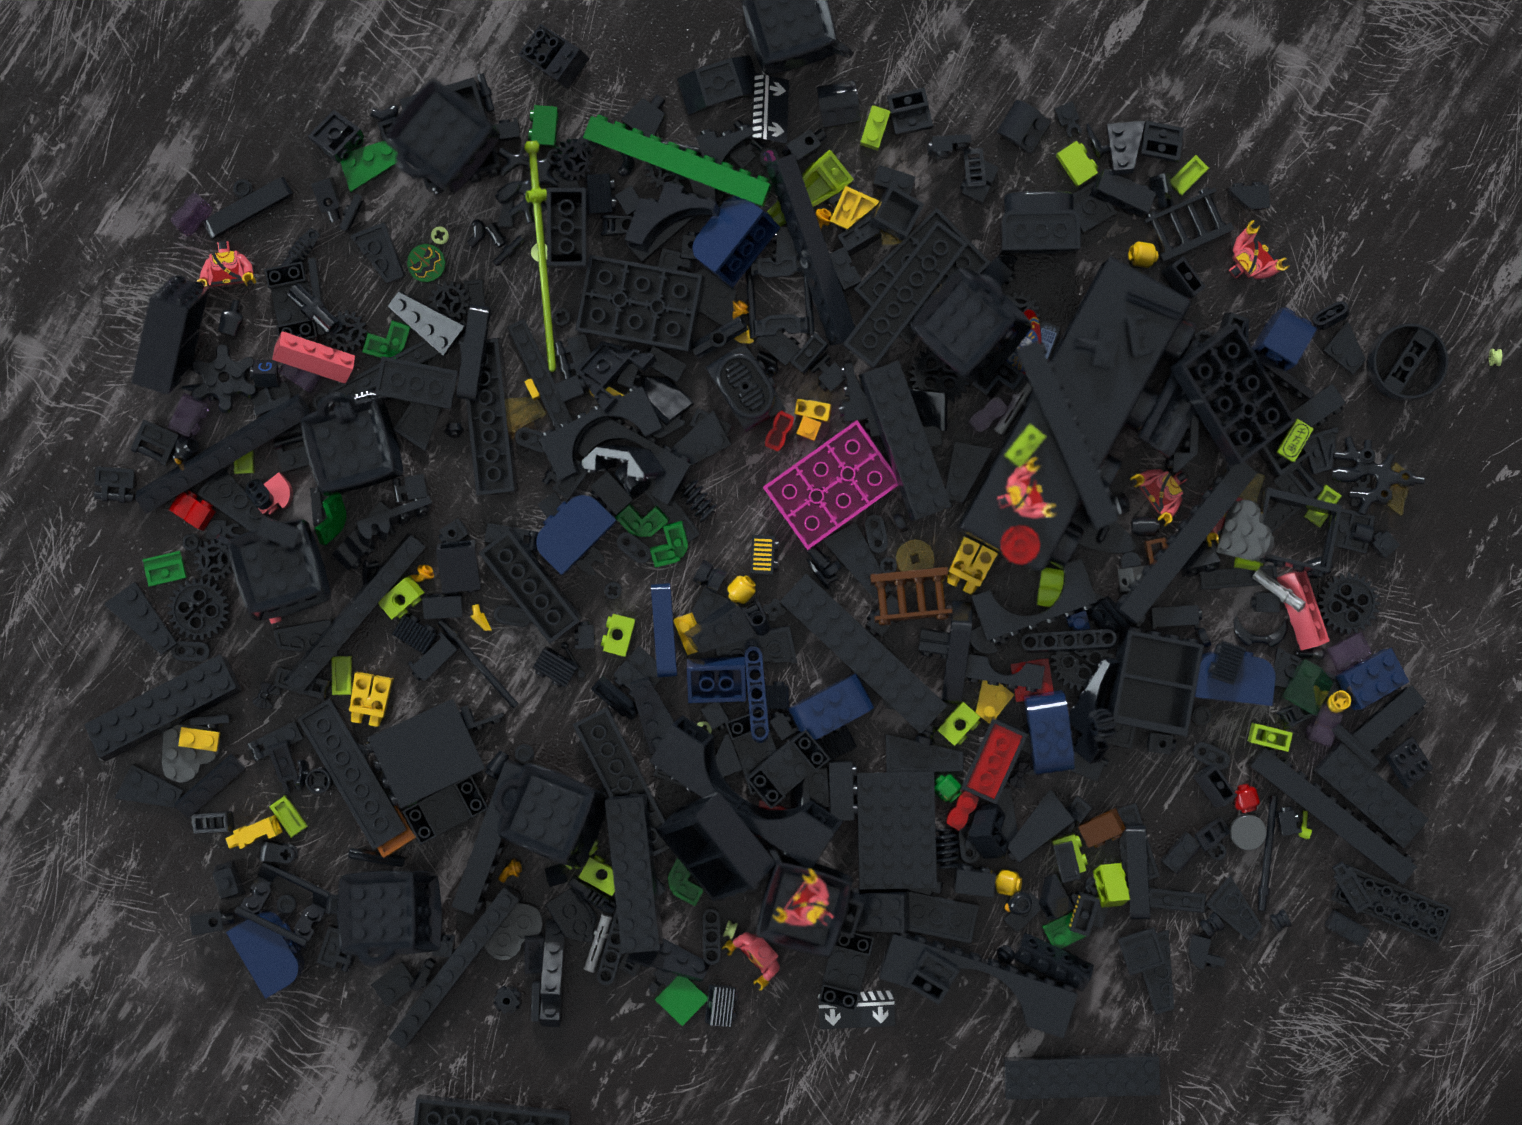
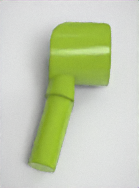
[1298,811,1312,839]

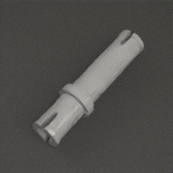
[994,382,1032,435]
[1253,568,1306,612]
[583,914,613,973]

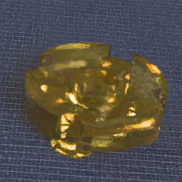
[896,540,934,572]

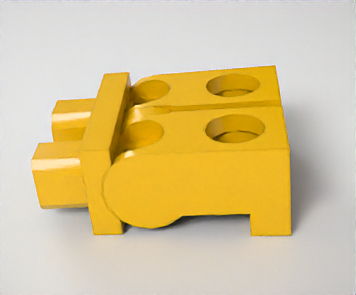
[947,536,998,595]
[349,672,394,727]
[225,815,283,849]

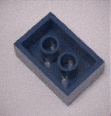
[1335,648,1409,710]
[687,657,746,703]

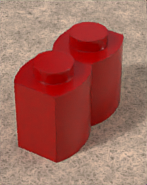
[765,411,794,452]
[169,490,216,531]
[946,790,978,831]

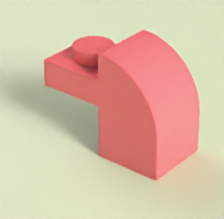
[258,472,293,515]

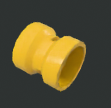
[1327,690,1351,713]

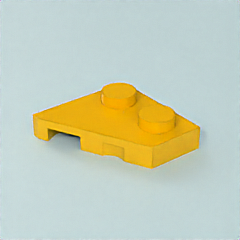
[830,186,879,230]
[975,680,1014,724]

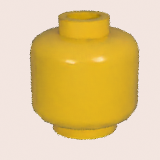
[1128,241,1158,268]
[727,575,756,604]
[995,869,1022,896]

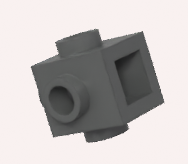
[1118,566,1145,592]

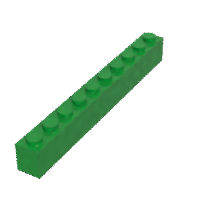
[583,114,772,206]

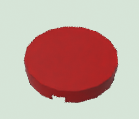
[1001,525,1040,564]

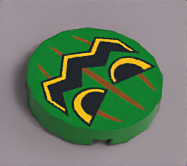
[407,244,446,282]

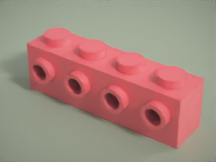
[272,331,355,384]
[1277,571,1329,650]

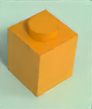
[796,416,821,441]

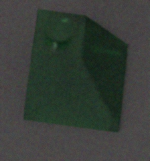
[1282,659,1333,716]

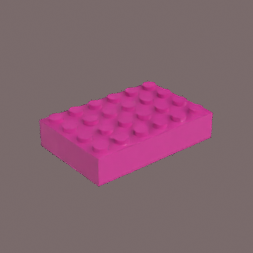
[763,420,898,550]

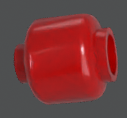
[1233,783,1260,813]

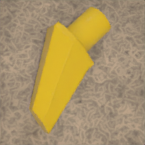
[470,604,492,631]

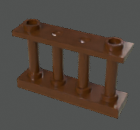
[870,567,952,626]

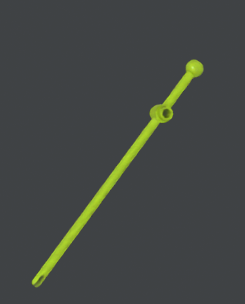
[524,141,556,372]

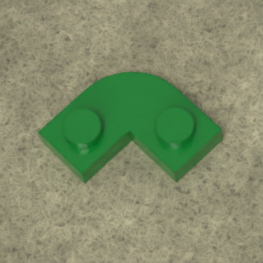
[362,320,410,358]
[315,492,346,545]
[615,504,670,537]
[650,521,688,568]
[668,857,704,906]

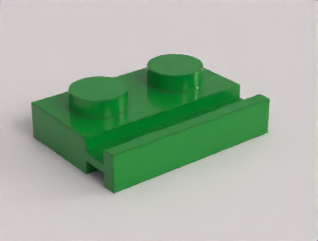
[142,551,187,587]
[1042,911,1086,949]

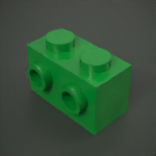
[528,105,559,148]

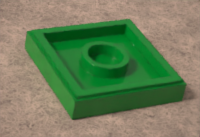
[655,976,708,1026]

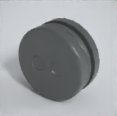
[1229,814,1267,850]

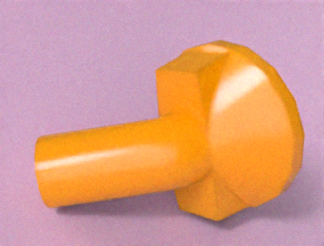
[815,208,832,229]
[732,300,749,319]
[407,565,434,582]
[498,858,522,882]

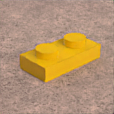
[673,613,698,655]
[178,727,220,752]

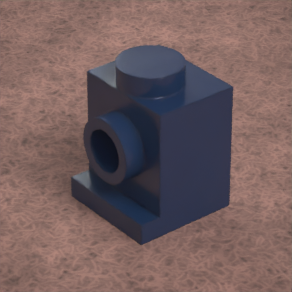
[1066,608,1090,631]

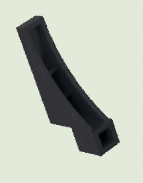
[1069,658,1120,764]
[540,920,565,1027]

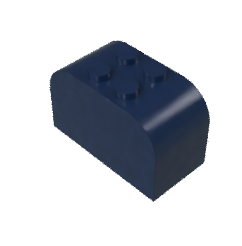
[693,196,780,288]
[1252,307,1316,371]
[536,495,618,575]
[1195,652,1276,706]
[788,673,874,740]
[1023,690,1075,775]
[226,911,304,999]

